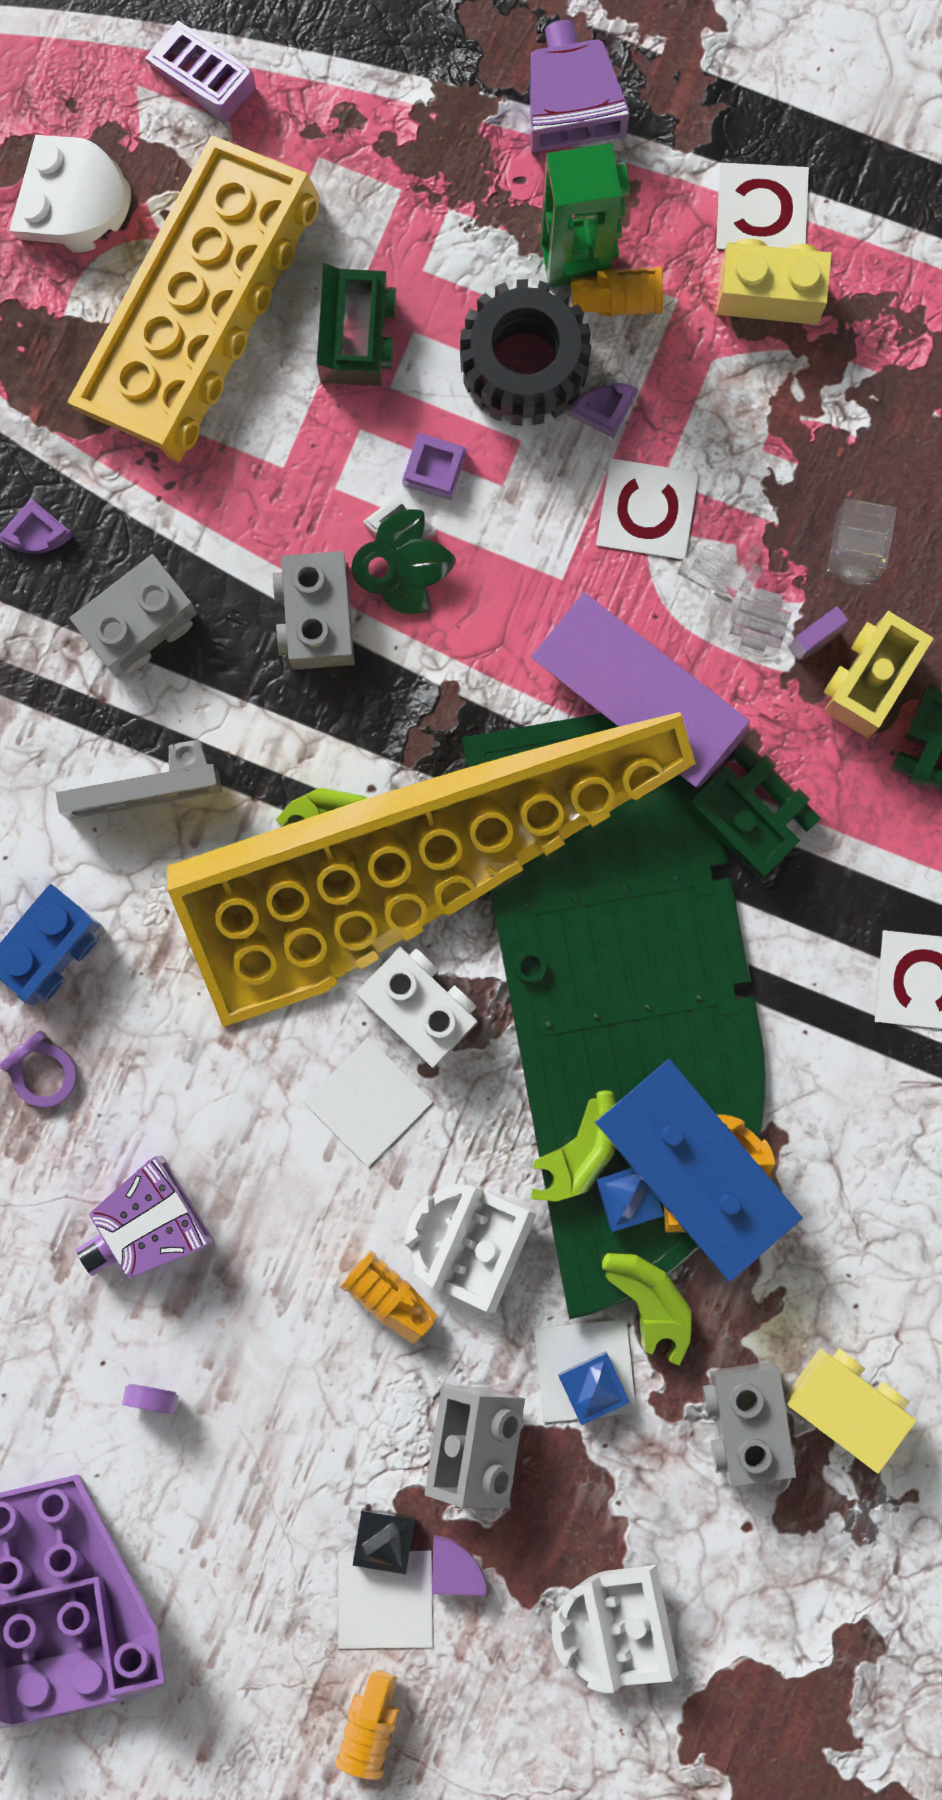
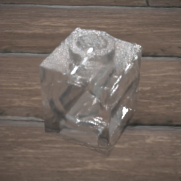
[827,498,897,585]

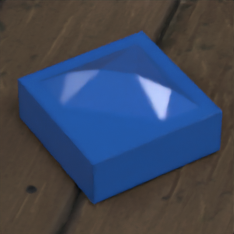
[596,1168,664,1232]
[558,1351,630,1426]

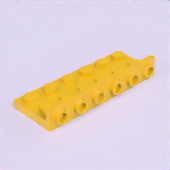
[67,135,320,462]

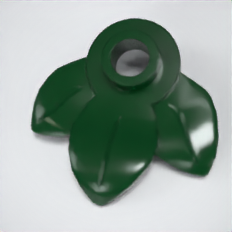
[351,509,456,615]

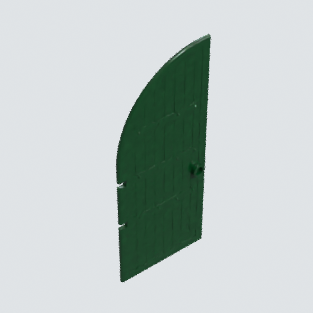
[462,713,766,1320]

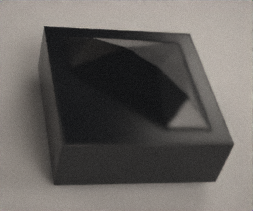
[352,1508,415,1575]

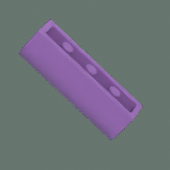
[531,592,750,788]

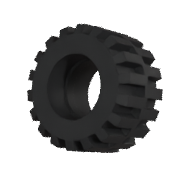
[460,279,592,426]

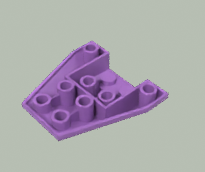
[0,1474,167,1729]

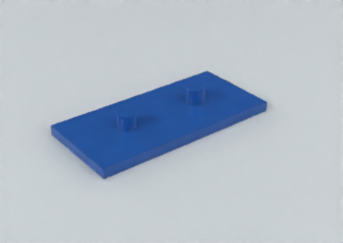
[594,1059,803,1283]

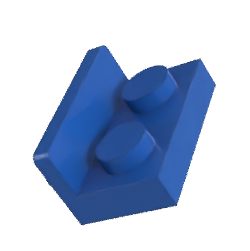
[0,883,102,1006]

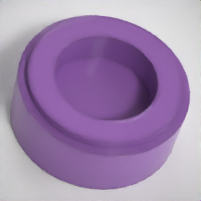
[122,1383,179,1414]

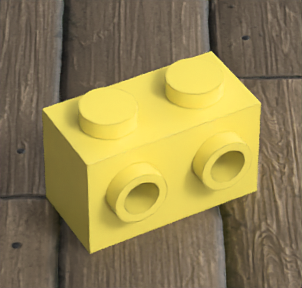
[716,239,832,325]
[823,611,934,738]
[784,1348,917,1474]

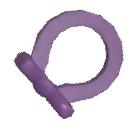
[0,1030,77,1107]

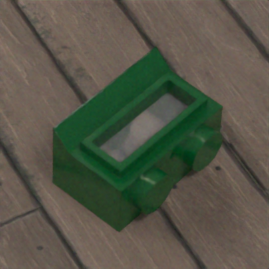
[316,263,397,386]

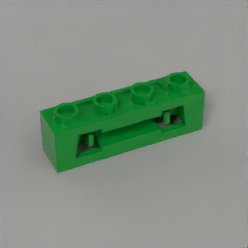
[540,143,629,287]

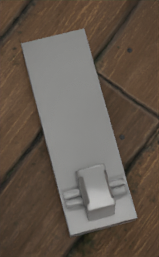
[55,740,222,820]

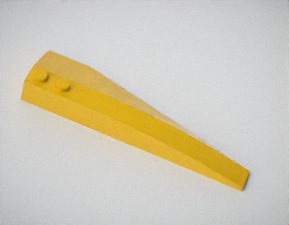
[167,712,696,1027]

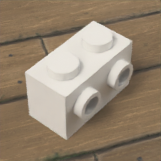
[356,947,477,1069]

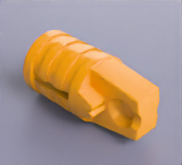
[571,266,663,317]
[339,1250,437,1344]
[335,1669,400,1780]

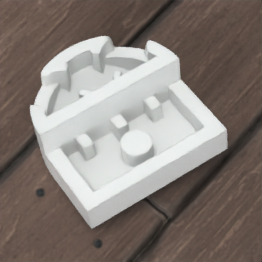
[9,135,131,253]
[405,1184,537,1314]
[552,1565,679,1693]

